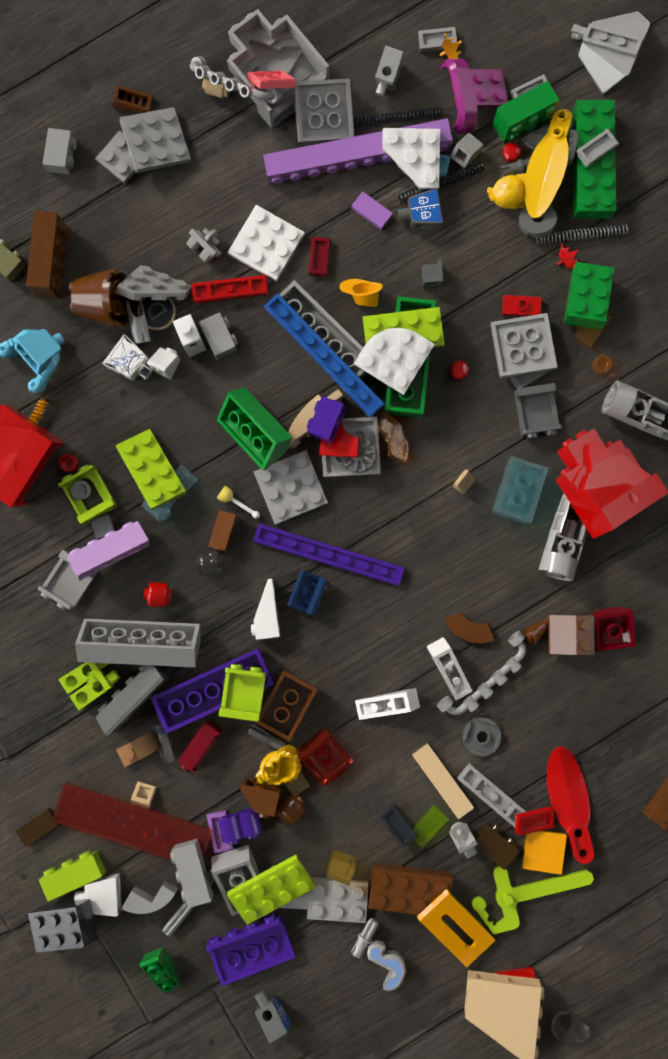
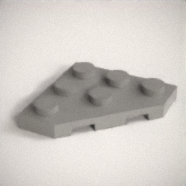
[116,265,192,300]

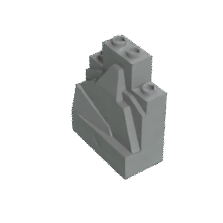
[227,9,330,129]

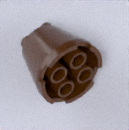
[69,268,135,327]

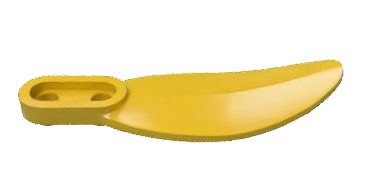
[525,109,572,218]

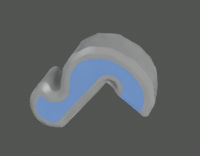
[367,939,406,992]

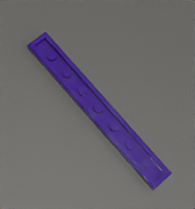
[253,523,405,586]

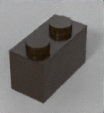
[474,822,519,870]

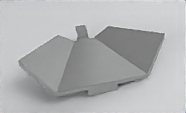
[571,11,650,95]

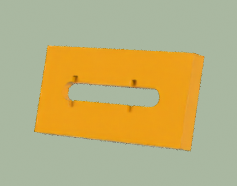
[417,889,496,967]

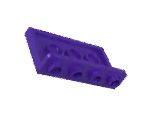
[205,914,296,986]

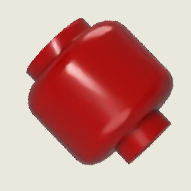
[144,582,172,608]

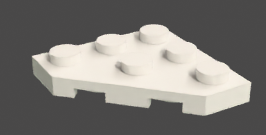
[382,128,440,189]

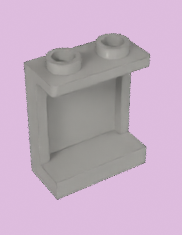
[38,550,99,611]

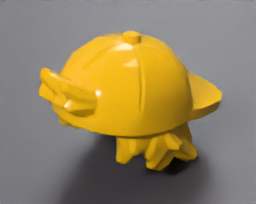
[487,173,526,209]
[256,745,302,785]

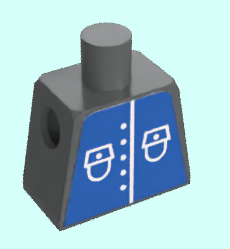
[397,188,443,230]
[254,989,292,1044]

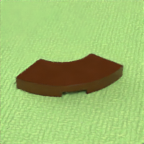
[444,612,494,643]

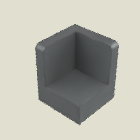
[421,259,443,288]

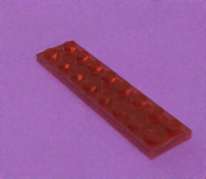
[52,782,213,859]

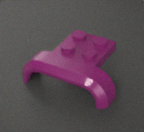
[440,59,508,134]

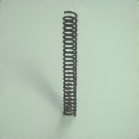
[537,224,629,245]

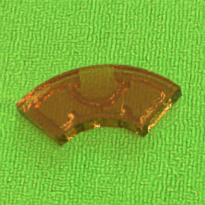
[377,412,408,463]

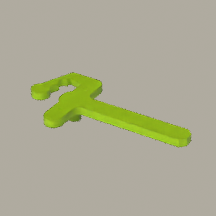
[472,865,594,934]

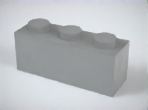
[170,838,214,908]

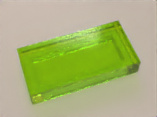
[413,805,449,848]

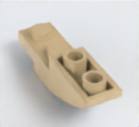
[288,389,343,449]

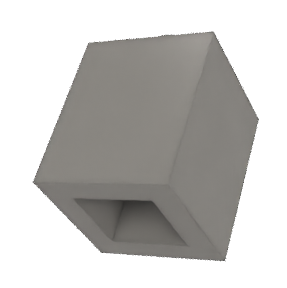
[450,133,483,168]

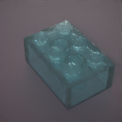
[491,456,549,525]

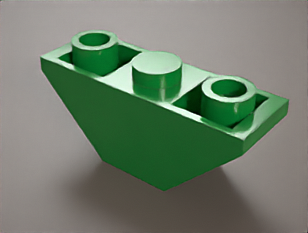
[140,947,181,993]

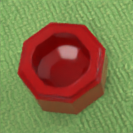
[502,143,521,163]
[450,360,469,380]
[59,453,79,473]

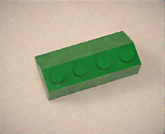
[217,388,293,471]

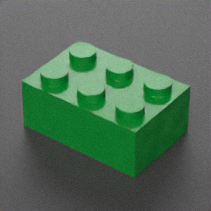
[492,81,559,144]
[564,262,614,330]

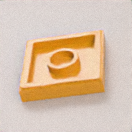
[522,830,567,875]

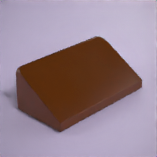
[208,510,237,552]

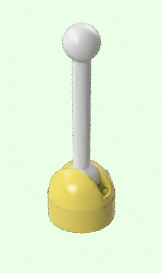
[217,486,260,519]

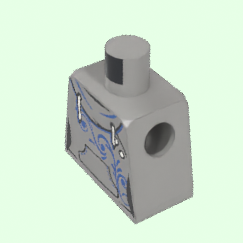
[375,45,403,98]

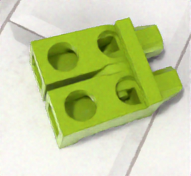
[58,662,120,711]

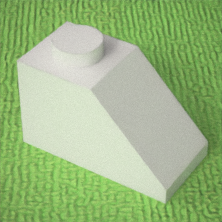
[147,347,180,380]

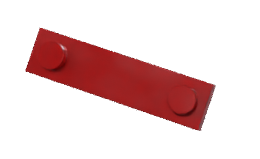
[191,275,269,304]

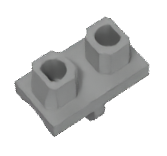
[186,228,223,263]
[449,822,477,858]

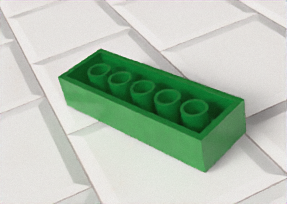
[572,100,616,219]
[384,296,436,418]

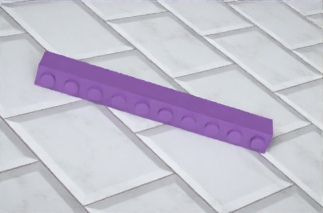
[263,118,452,184]

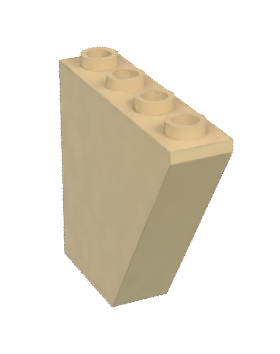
[464,970,544,1059]

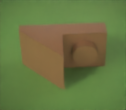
[116,731,160,767]

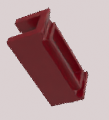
[178,720,222,773]

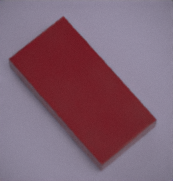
[308,237,331,277]

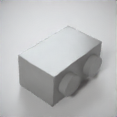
[43,128,77,175]
[199,312,238,360]

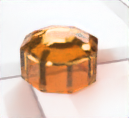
[592,355,612,374]

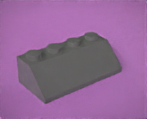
[95,665,170,736]

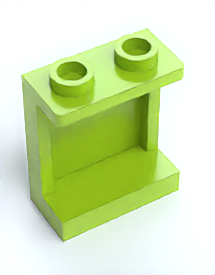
[219,664,266,721]

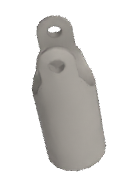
[126,300,151,344]

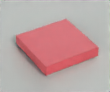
[247,70,296,89]

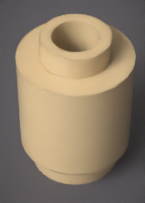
[202,78,230,98]

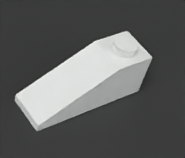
[251,579,280,640]
[426,637,473,700]
[355,688,420,720]

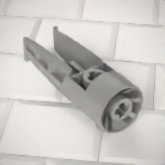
[602,381,668,441]
[538,493,587,581]

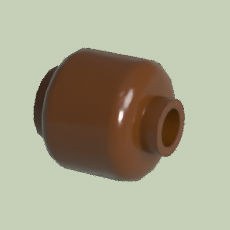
[277,796,306,826]

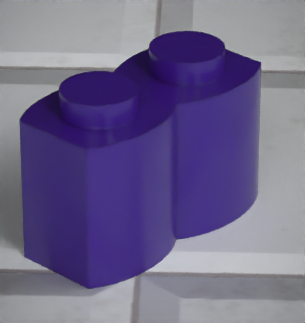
[217,808,263,845]

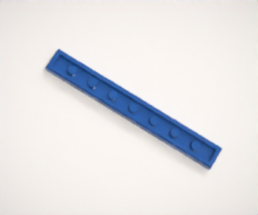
[264,293,384,418]

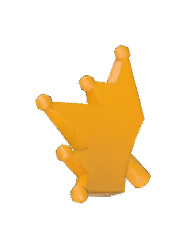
[440,33,462,59]

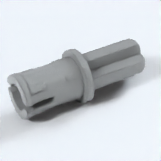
[351,918,379,959]

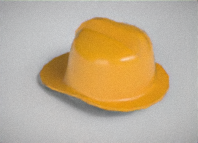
[339,279,383,307]

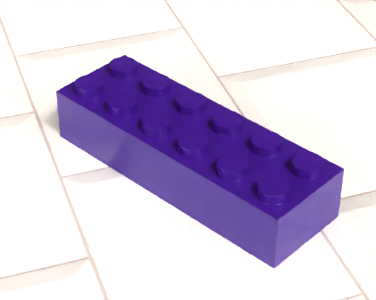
[150,648,275,734]

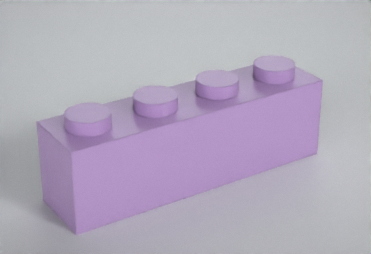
[67,521,149,581]

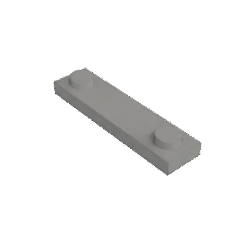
[457,763,527,827]

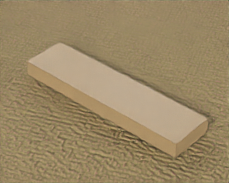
[412,743,474,819]

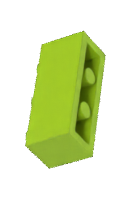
[39,850,106,902]

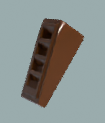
[112,84,153,113]

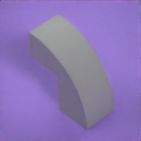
[122,881,178,914]

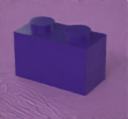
[307,396,347,444]

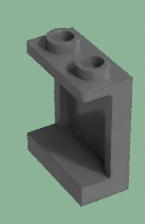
[514,383,562,439]

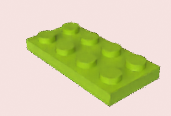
[363,307,444,348]
[116,429,186,511]
[227,855,316,925]

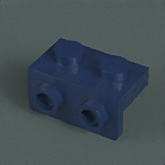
[287,569,328,615]

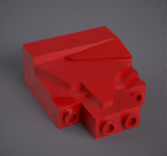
[0,404,65,508]
[555,429,668,539]

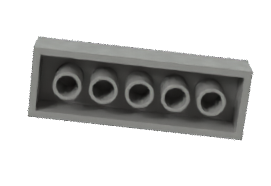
[269,280,367,379]
[75,619,201,667]

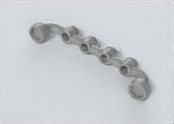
[190,56,281,104]
[437,631,526,715]

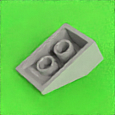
[211,845,260,916]

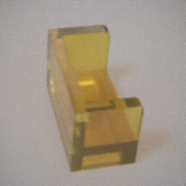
[327,850,356,886]

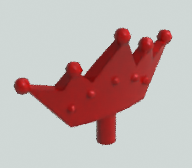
[557,243,579,269]

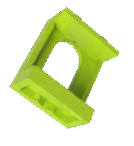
[58,465,118,525]

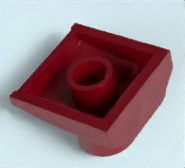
[592,607,636,652]

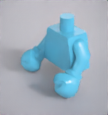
[0,329,64,394]

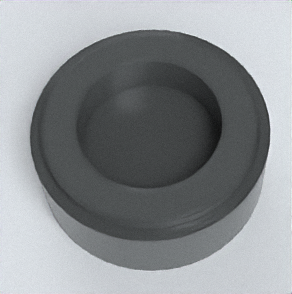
[70,481,91,500]

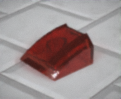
[297,728,354,786]

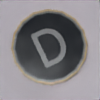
[138,297,176,331]

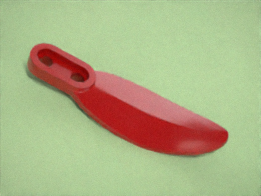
[547,746,594,864]

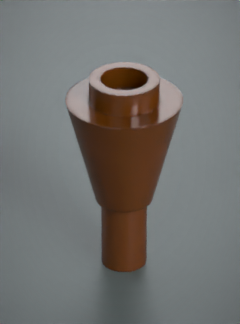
[523,617,548,644]

